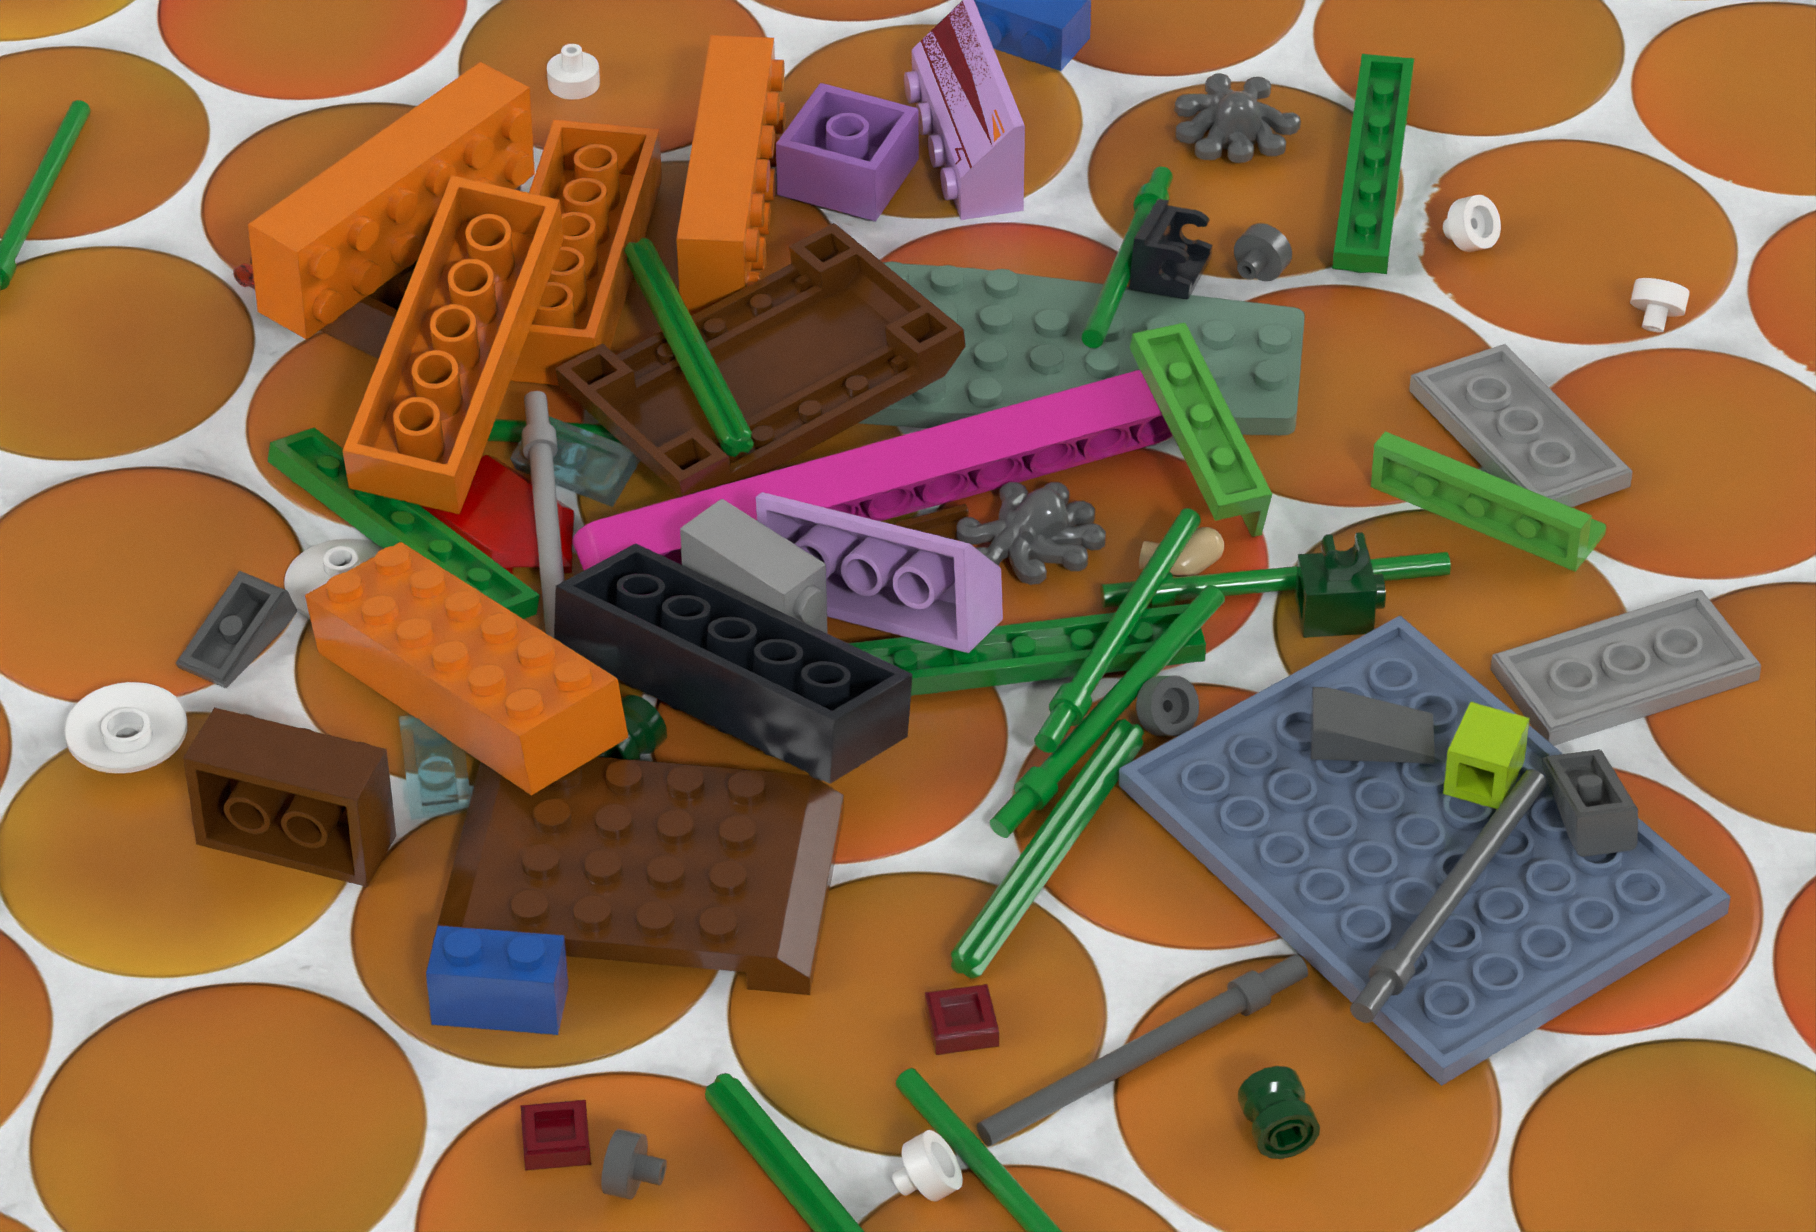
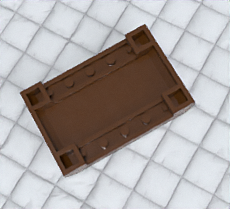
[555,223,966,497]
[432,757,844,995]

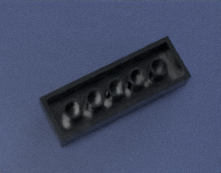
[554,543,913,784]

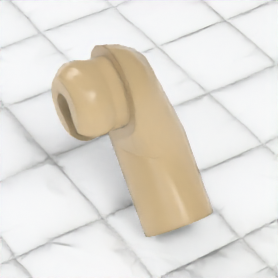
[1139,527,1224,577]

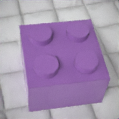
[776,83,919,221]

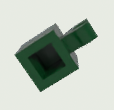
[1295,532,1386,638]

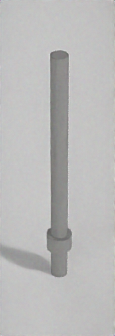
[522,391,565,638]

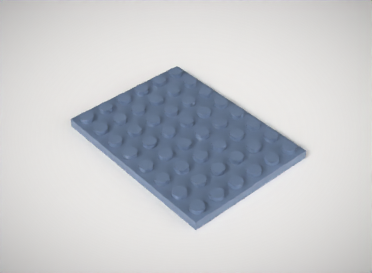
[1119,616,1731,1086]

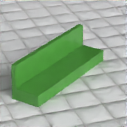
[1130,322,1272,537]
[1371,431,1606,572]

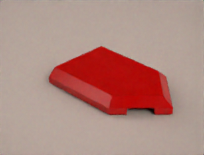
[420,455,575,574]

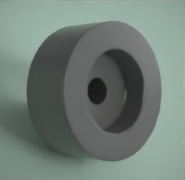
[1234,223,1292,281]
[1136,675,1199,736]
[601,1129,667,1200]

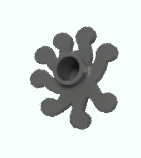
[1174,73,1301,163]
[956,482,1106,585]

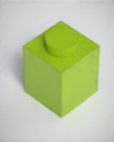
[1443,702,1530,809]

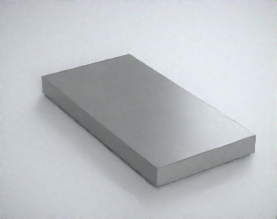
[1409,344,1633,507]
[1490,590,1761,746]

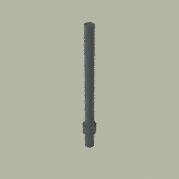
[1350,769,1547,1023]
[977,954,1308,1146]

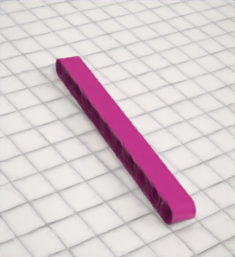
[572,370,1173,570]

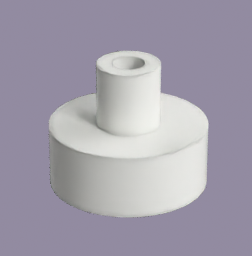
[547,44,600,99]
[1443,195,1501,252]
[1630,278,1690,332]
[892,1130,963,1202]

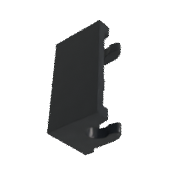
[1129,199,1213,299]

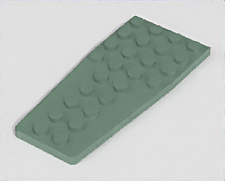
[859,261,1305,435]

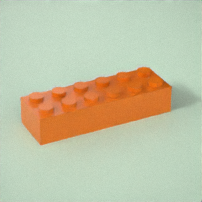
[676,35,786,316]
[248,62,535,340]
[510,119,662,385]
[342,175,564,514]
[305,542,629,796]

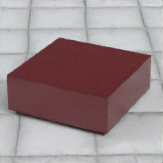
[925,984,999,1055]
[520,1100,591,1171]

